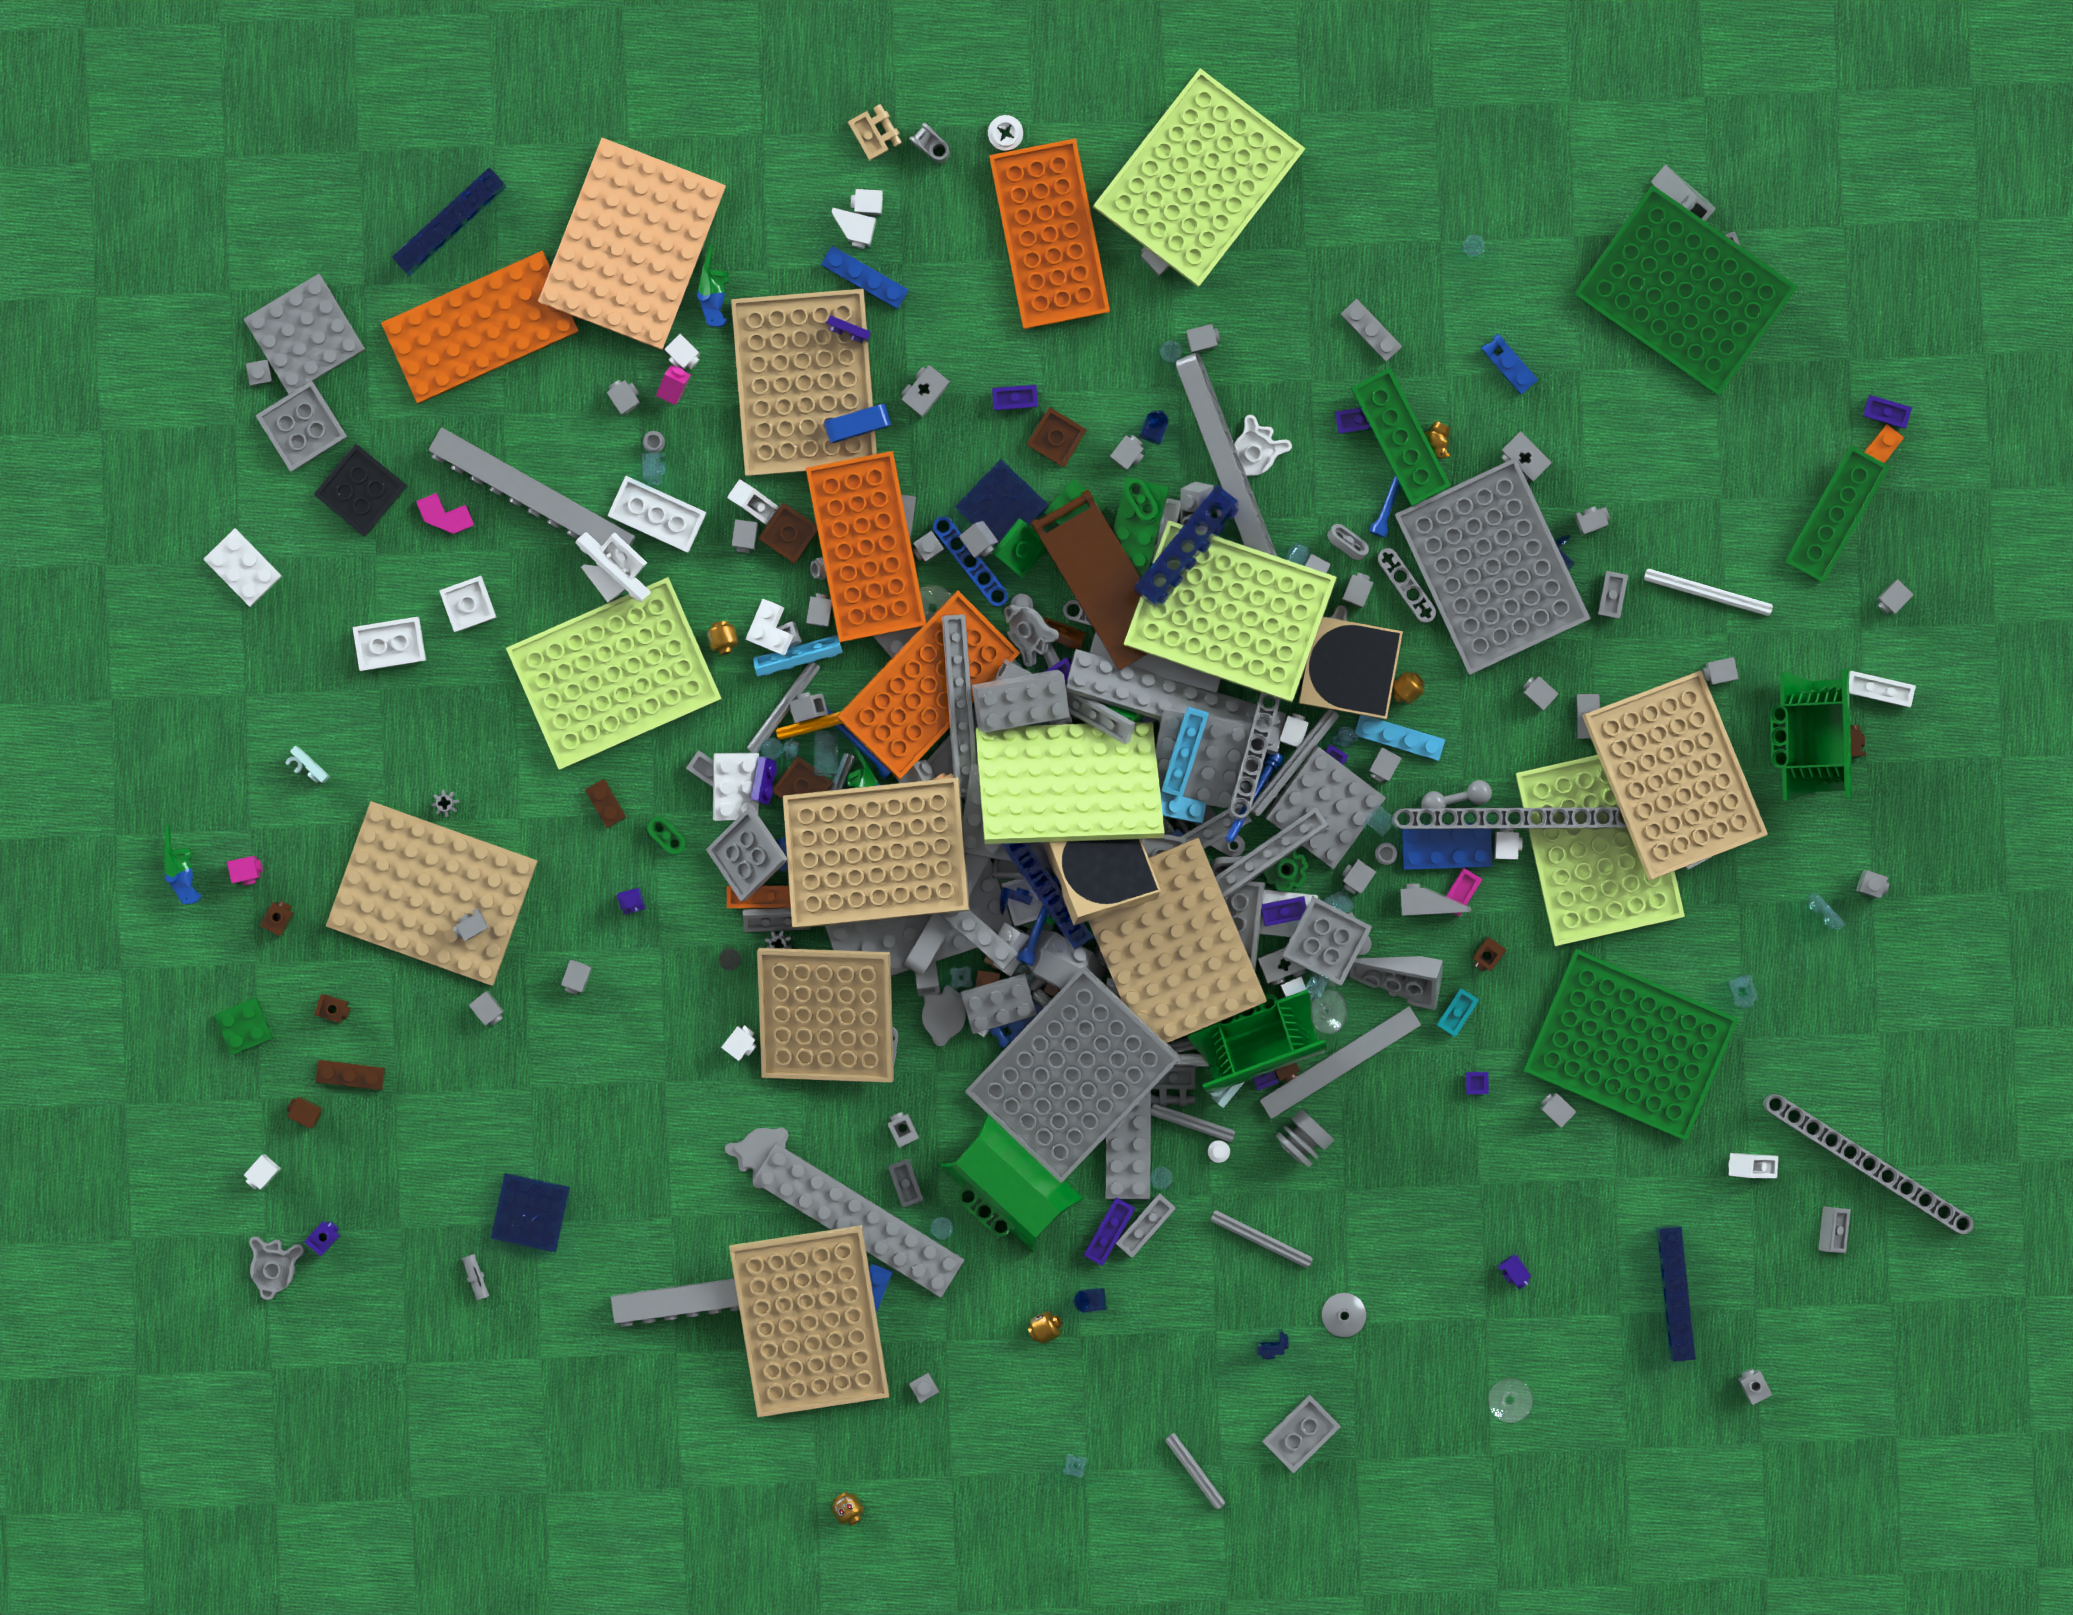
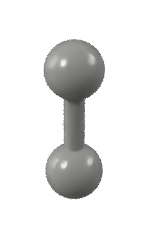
[1421,780,1492,814]

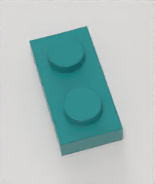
[1436,988,1479,1037]

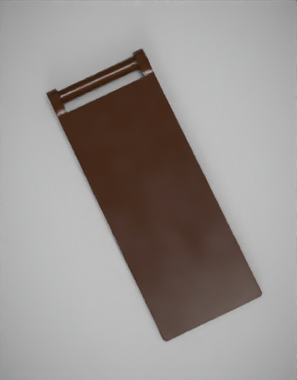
[1031,490,1147,670]

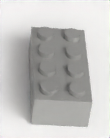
[972,670,1070,733]

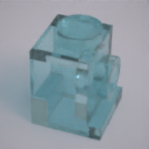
[642,453,666,486]
[1726,974,1759,1009]

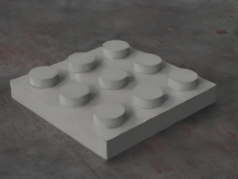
[256,381,348,472]
[706,808,788,901]
[1282,896,1372,986]

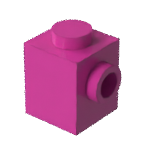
[656,365,691,405]
[227,856,263,886]

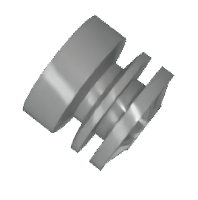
[1276,1109,1334,1167]

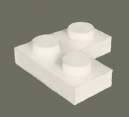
[746,599,794,656]

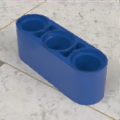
[824,404,891,443]

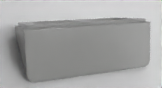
[1819,1206,1851,1253]

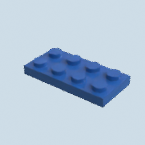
[1402,822,1492,870]

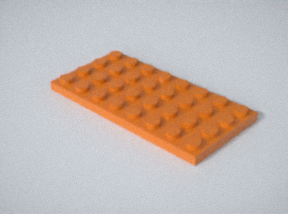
[989,138,1110,330]
[381,251,579,404]
[806,451,926,642]
[836,591,1020,779]

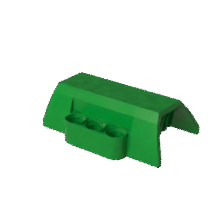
[1770,669,1852,801]
[1187,989,1327,1093]
[939,1113,1083,1253]

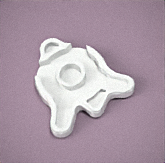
[1234,415,1292,476]

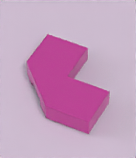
[416,493,475,534]

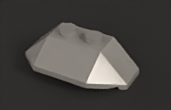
[1026,929,1106,989]

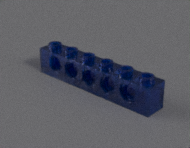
[392,167,507,276]
[1134,485,1239,608]
[1001,843,1093,950]
[1656,1225,1696,1362]

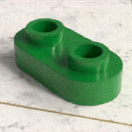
[1125,479,1159,520]
[648,817,686,855]

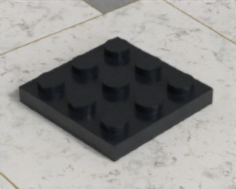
[314,444,408,537]

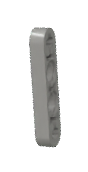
[1377,548,1436,623]

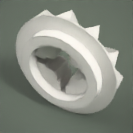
[988,115,1023,151]

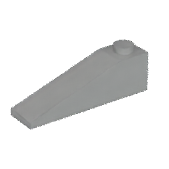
[1350,956,1443,1010]

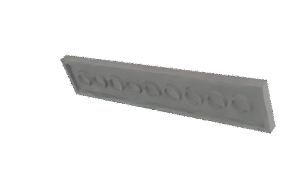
[1066,649,1286,756]
[1106,977,1151,1199]
[753,1143,964,1297]

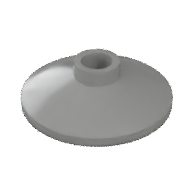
[1322,1293,1366,1337]

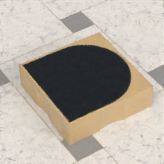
[1298,617,1403,720]
[1043,839,1161,925]

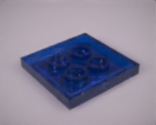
[955,459,1049,547]
[491,1173,570,1252]

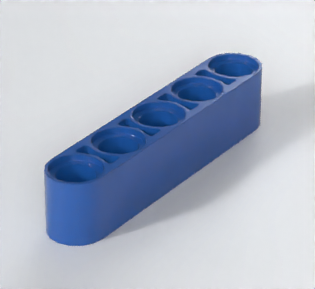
[933,516,1008,607]

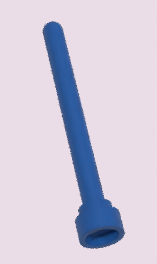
[1369,476,1400,538]
[825,707,892,779]
[1225,753,1284,843]
[1016,875,1060,966]

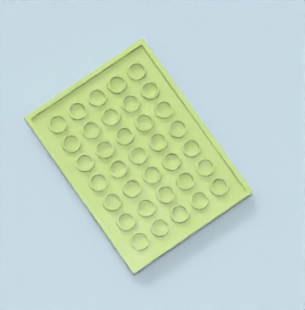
[1093,68,1305,288]
[1124,520,1337,703]
[506,577,722,770]
[975,722,1164,844]
[1515,755,1685,946]

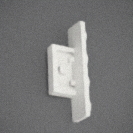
[575,532,651,602]

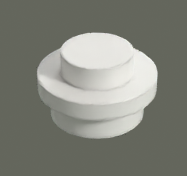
[1208,1140,1230,1163]

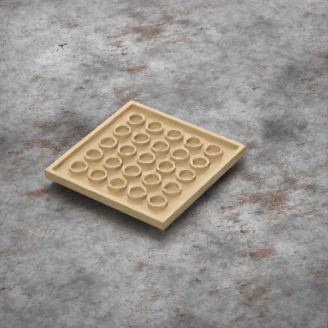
[757,948,894,1082]

